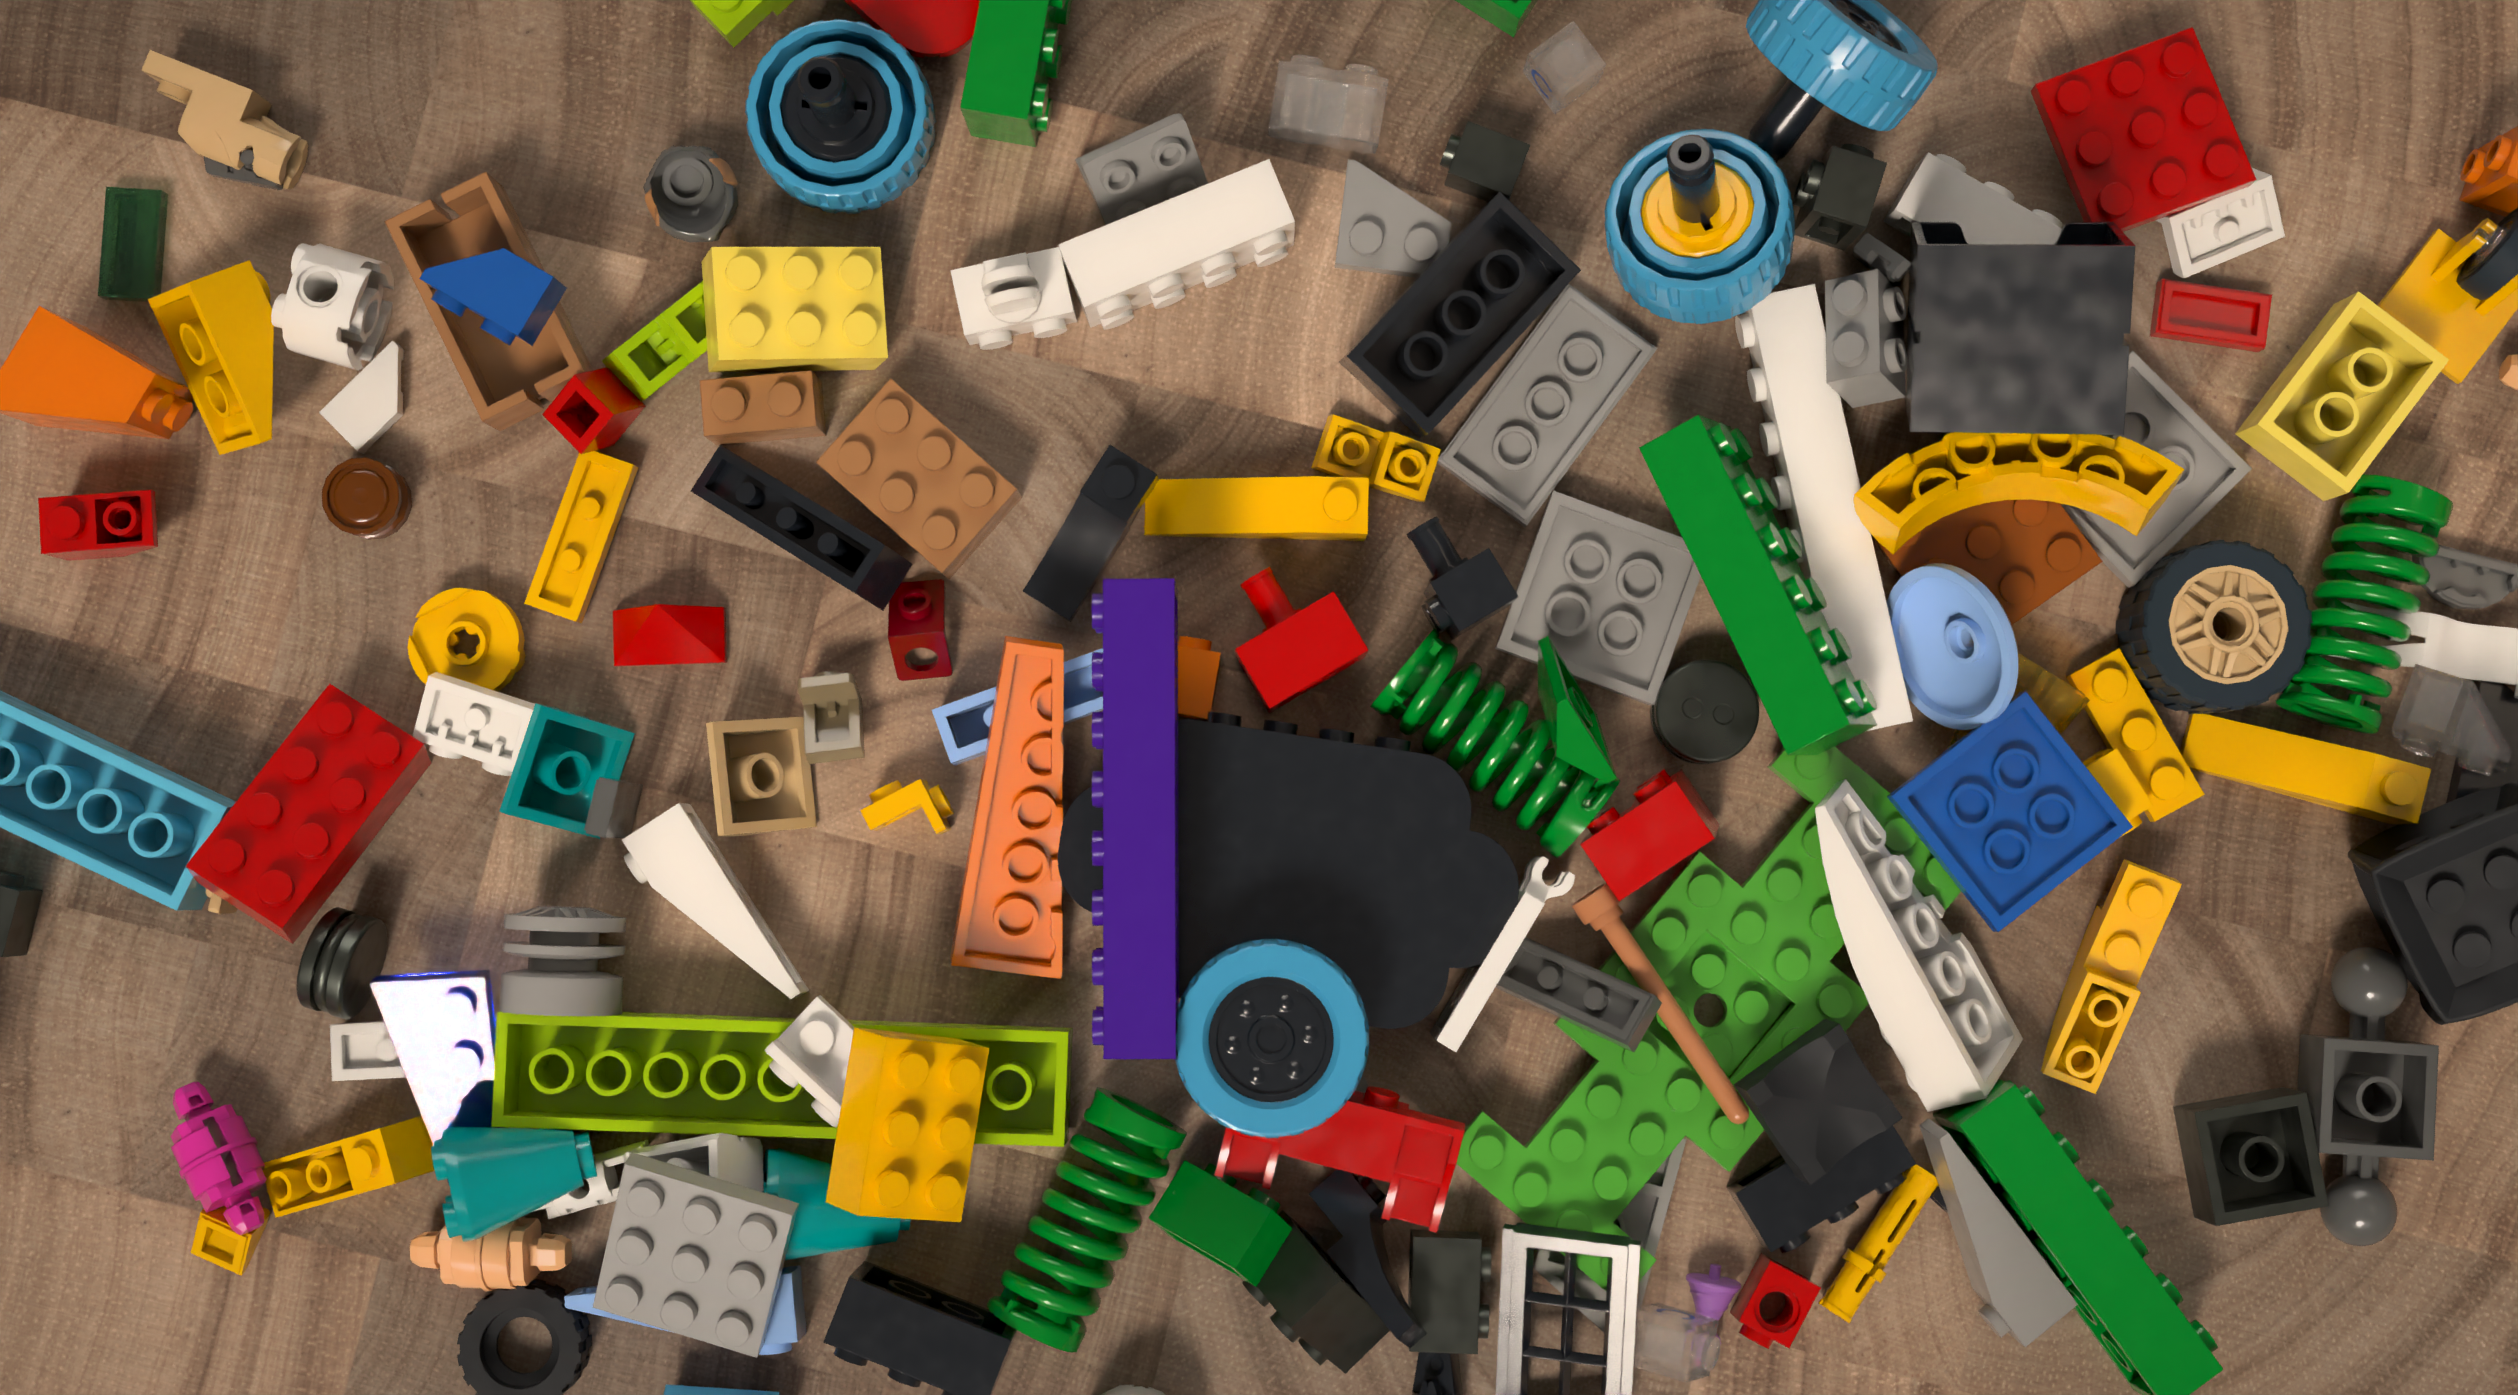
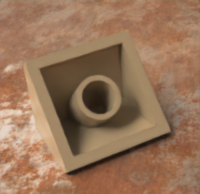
[706,717,817,837]

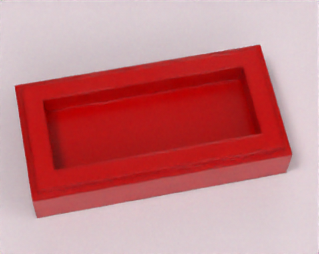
[2150,278,2272,352]

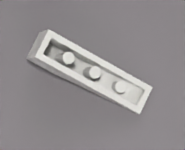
[622,803,809,999]

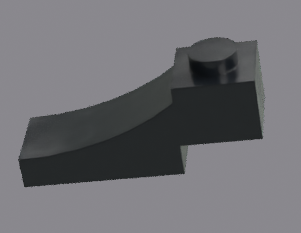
[1023,445,1159,622]
[1309,1169,1427,1348]

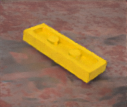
[524,451,638,624]
[2066,648,2205,822]

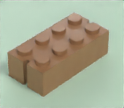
[384,172,593,431]

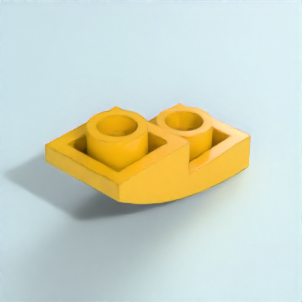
[1311,414,1441,502]

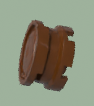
[322,457,412,540]

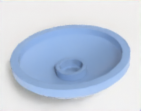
[1887,563,2019,730]

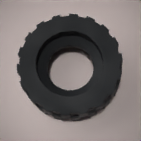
[457,1279,592,1395]

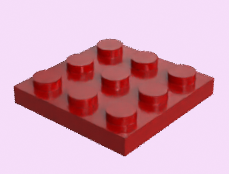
[2030,27,2257,232]

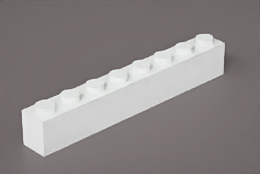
[1735,284,1913,731]

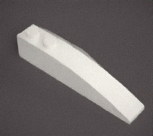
[1815,779,2023,1112]

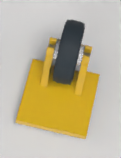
[2378,208,2518,384]

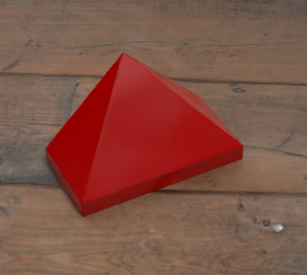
[613,604,727,667]

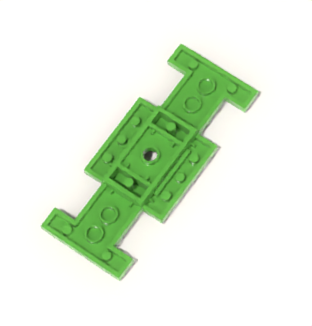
[1456,747,1961,1291]

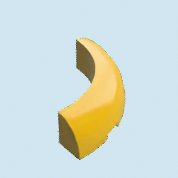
[1853,432,2185,554]

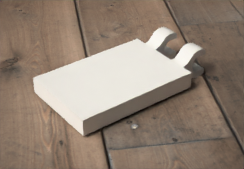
[1430,856,1575,1052]

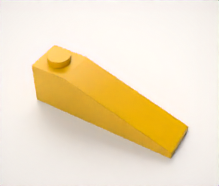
[1144,476,1369,541]
[2180,714,2431,824]

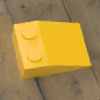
[148,260,274,455]

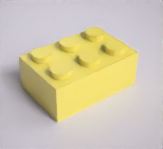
[702,247,888,372]
[2235,291,2449,501]

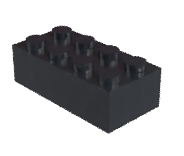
[1339,192,1581,438]

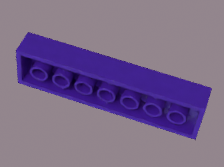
[1092,578,1179,1059]

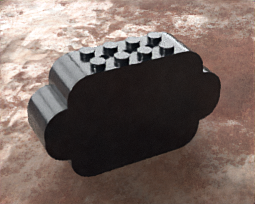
[1058,711,1519,1029]

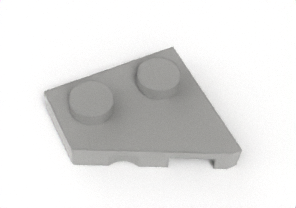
[1335,159,1451,278]

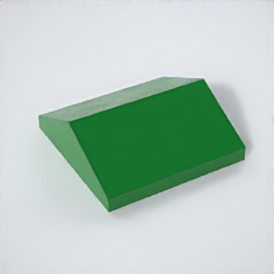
[1538,636,1617,783]

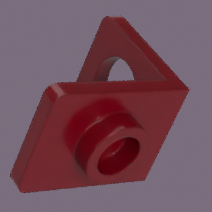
[888,579,953,681]

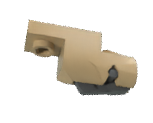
[142,50,308,190]

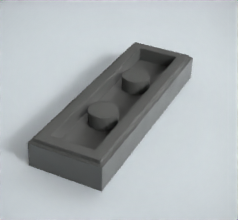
[1496,937,1662,1052]

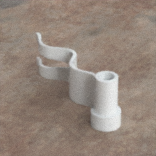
[2328,601,2518,698]

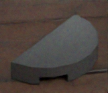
[2412,545,2518,610]

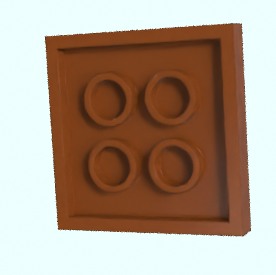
[1871,500,2103,625]

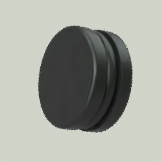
[1650,660,1759,764]
[296,907,388,1019]

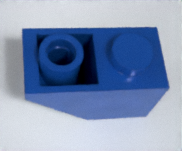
[419,248,567,346]

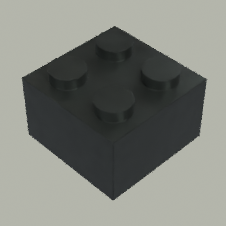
[2173,1087,2329,1226]

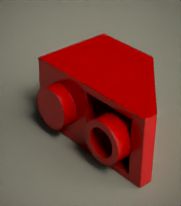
[38,490,158,561]

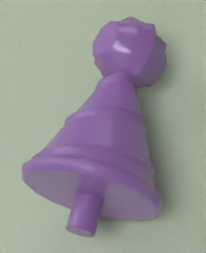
[1686,1264,1741,1356]

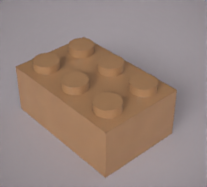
[816,378,1022,580]

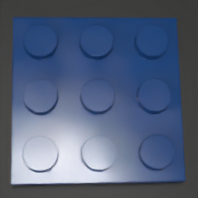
[1887,691,2133,932]

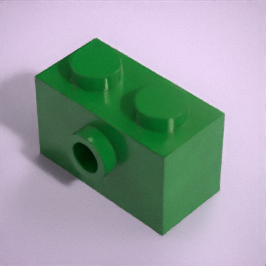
[1149,1160,1292,1287]

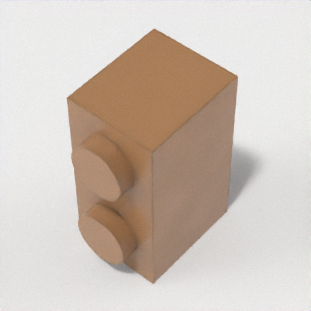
[699,370,826,446]

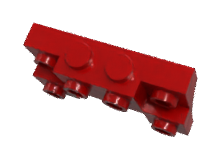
[1215,1086,1465,1233]

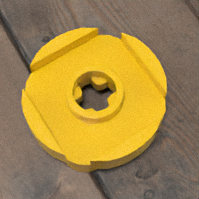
[407,588,526,692]

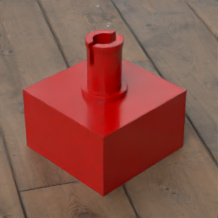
[1235,567,1369,714]

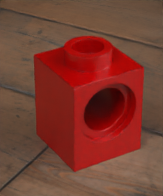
[1730,1253,1821,1349]

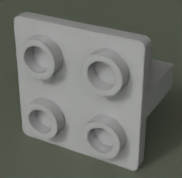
[1075,113,1208,225]

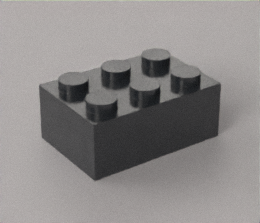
[824,1261,1018,1395]

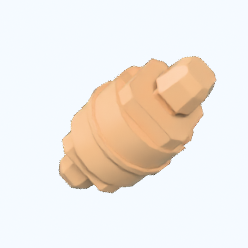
[410,1216,572,1291]

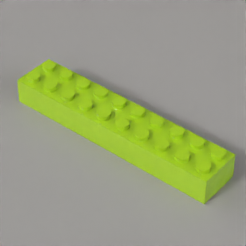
[491,1011,1073,1147]

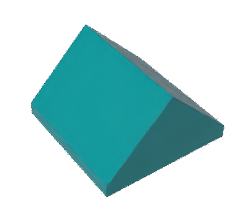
[499,703,635,839]

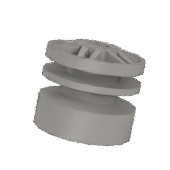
[499,906,626,1016]

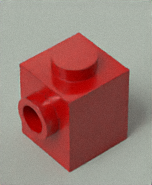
[542,367,646,454]

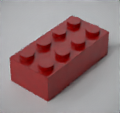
[186,683,431,944]

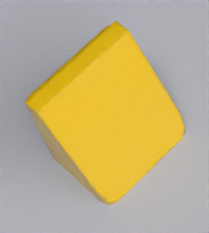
[191,1206,270,1276]

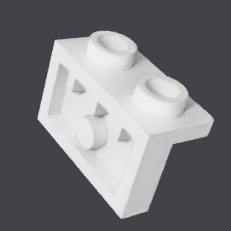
[2155,168,2285,278]
[413,672,535,776]
[765,995,854,1128]

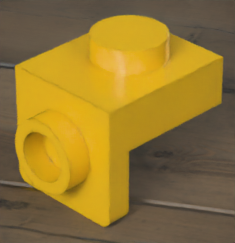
[860,779,954,834]

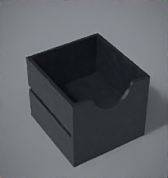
[1904,222,2136,435]

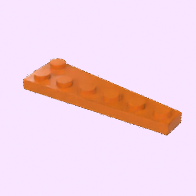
[950,636,1064,979]

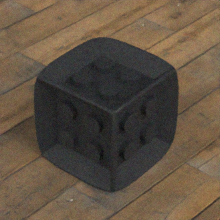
[2348,782,2518,1025]

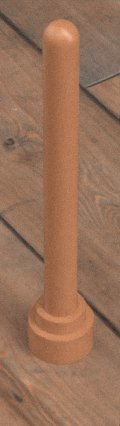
[1572,882,1749,1124]

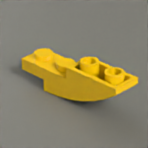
[2041,859,2182,1094]

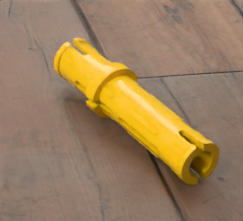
[1818,1164,1939,1324]

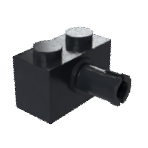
[1407,516,1518,640]

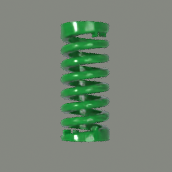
[2275,474,2454,733]
[1370,629,1620,858]
[986,1087,1187,1353]

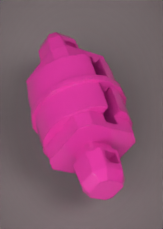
[170,1081,267,1235]

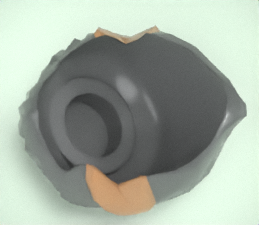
[643,145,738,242]

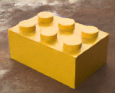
[825,1027,989,1222]

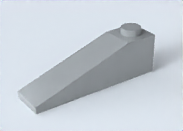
[1919,1119,2078,1347]

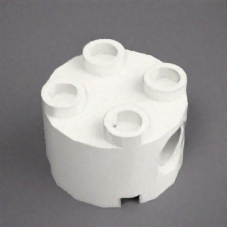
[271,243,394,371]

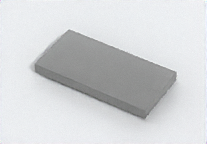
[1437,284,1658,527]

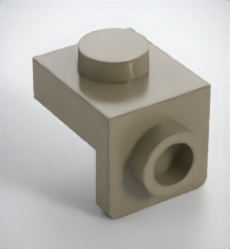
[798,671,865,764]

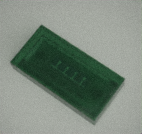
[98,187,168,302]

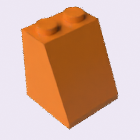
[0,305,194,439]

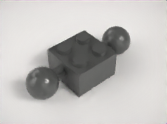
[2297,947,2439,1246]

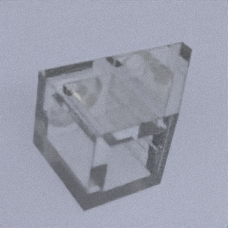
[2392,664,2512,776]

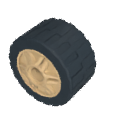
[2115,540,2313,714]

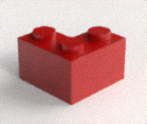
[1580,769,1719,901]

